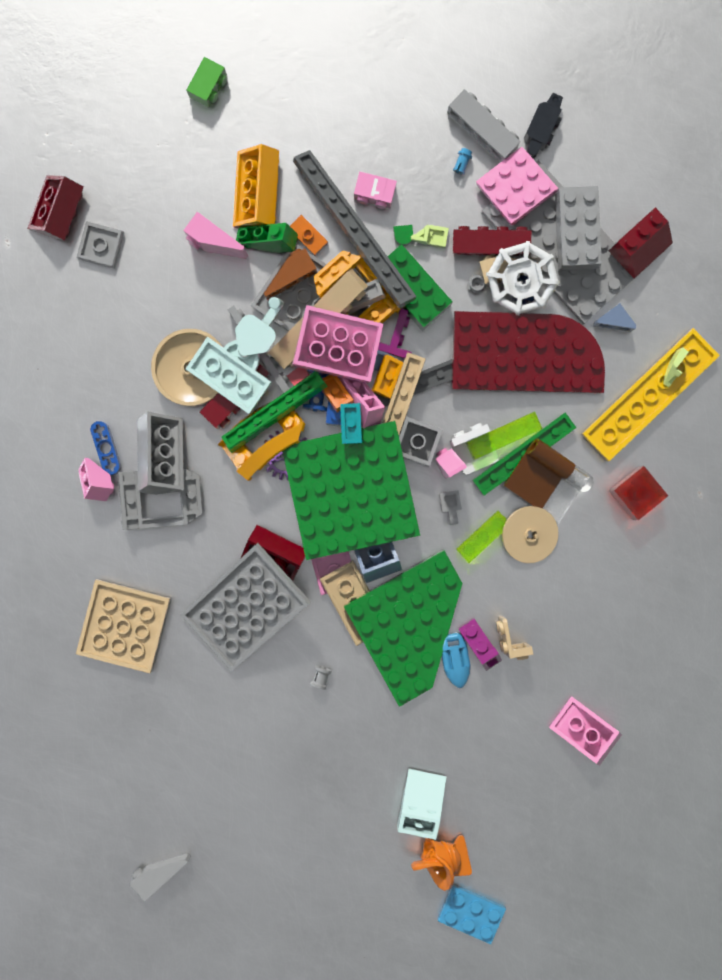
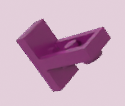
[378,309,412,359]
[459,619,502,671]

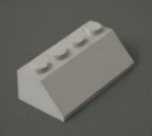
[137,411,184,495]

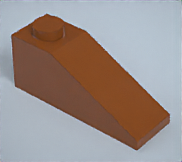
[264,248,317,300]

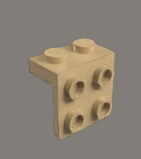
[496,616,533,660]

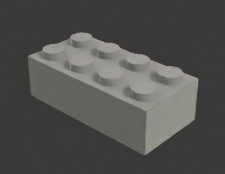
[555,186,602,271]

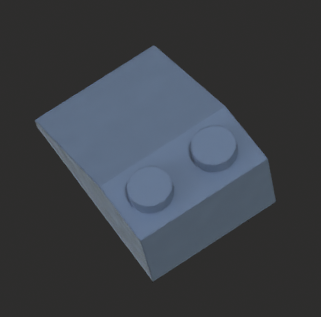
[354,542,402,583]

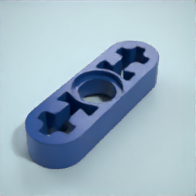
[90,421,121,475]

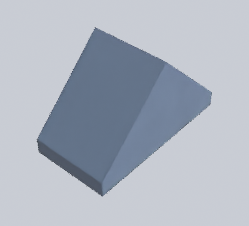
[593,303,636,332]

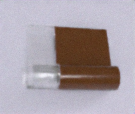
[504,438,594,523]

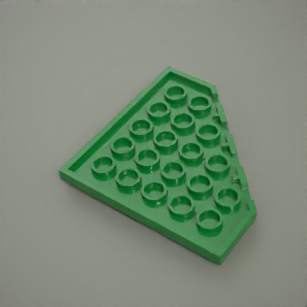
[344,550,463,707]

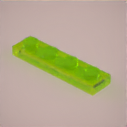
[466,411,543,460]

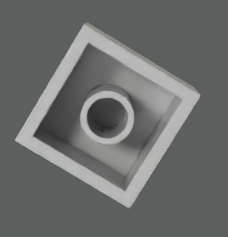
[399,417,443,467]

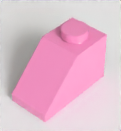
[78,458,114,501]

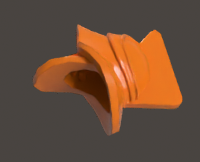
[411,835,472,891]

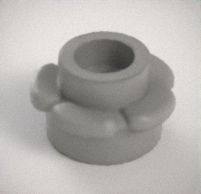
[467,275,486,294]

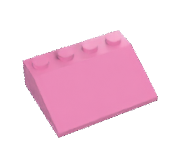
[292,305,383,384]

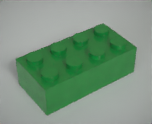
[388,244,453,331]

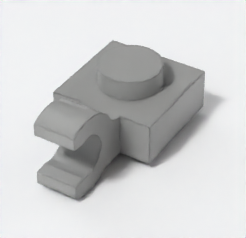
[439,490,462,525]

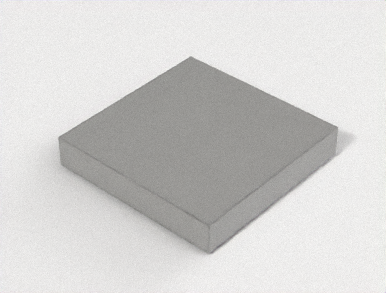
[76,221,124,269]

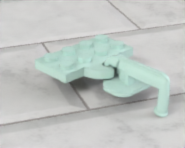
[186,297,284,414]

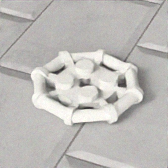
[486,241,560,316]

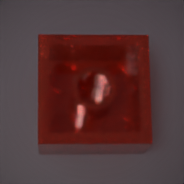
[609,466,668,520]

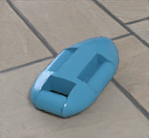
[442,633,471,688]

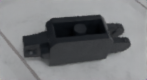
[524,93,563,159]

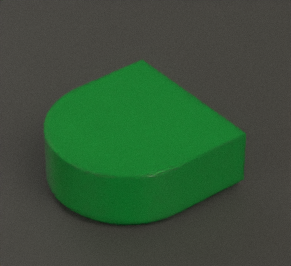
[393,225,413,246]

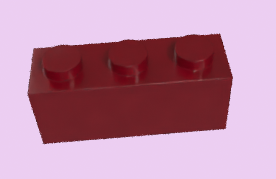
[27,175,84,240]
[608,207,673,279]
[240,525,305,581]

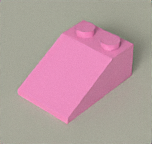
[183,212,248,259]
[549,697,622,766]

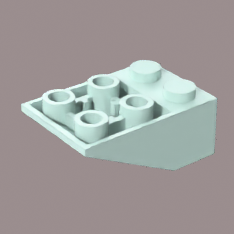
[397,769,446,840]

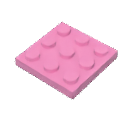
[476,147,558,226]

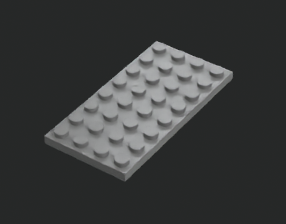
[481,160,634,324]

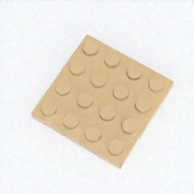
[76,579,171,673]

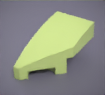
[411,225,449,248]
[663,347,689,387]

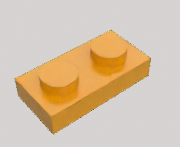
[371,355,404,398]

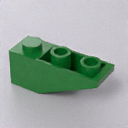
[236,223,298,253]

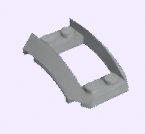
[117,468,202,530]

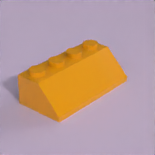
[233,144,279,228]

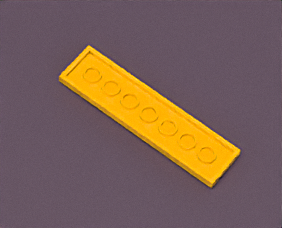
[582,328,720,462]

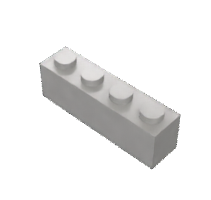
[447,89,521,163]

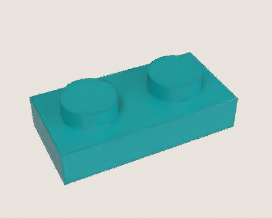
[340,403,362,444]

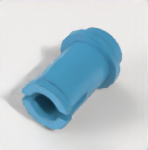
[453,148,473,175]

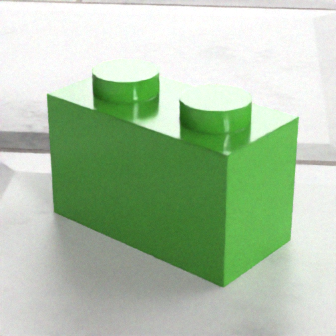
[186,56,227,108]

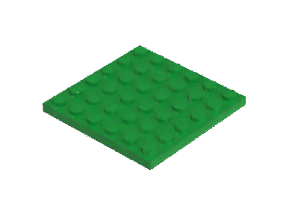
[282,421,420,560]

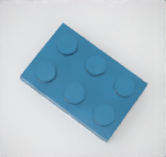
[437,884,506,944]

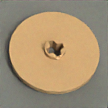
[502,506,558,563]

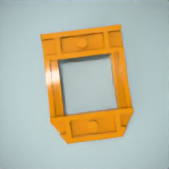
[314,251,400,323]
[218,402,306,481]

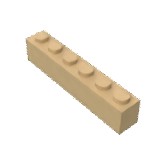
[268,269,368,369]

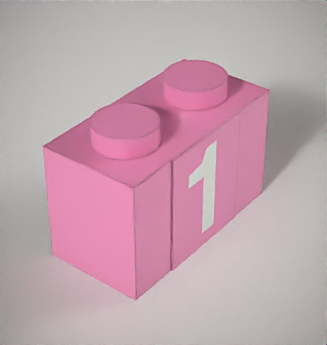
[354,171,397,209]

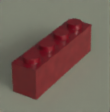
[453,226,532,256]
[200,363,271,429]

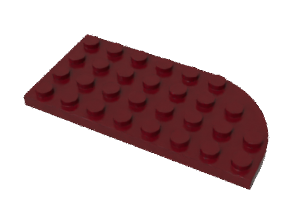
[451,311,605,393]

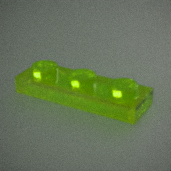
[456,510,507,563]

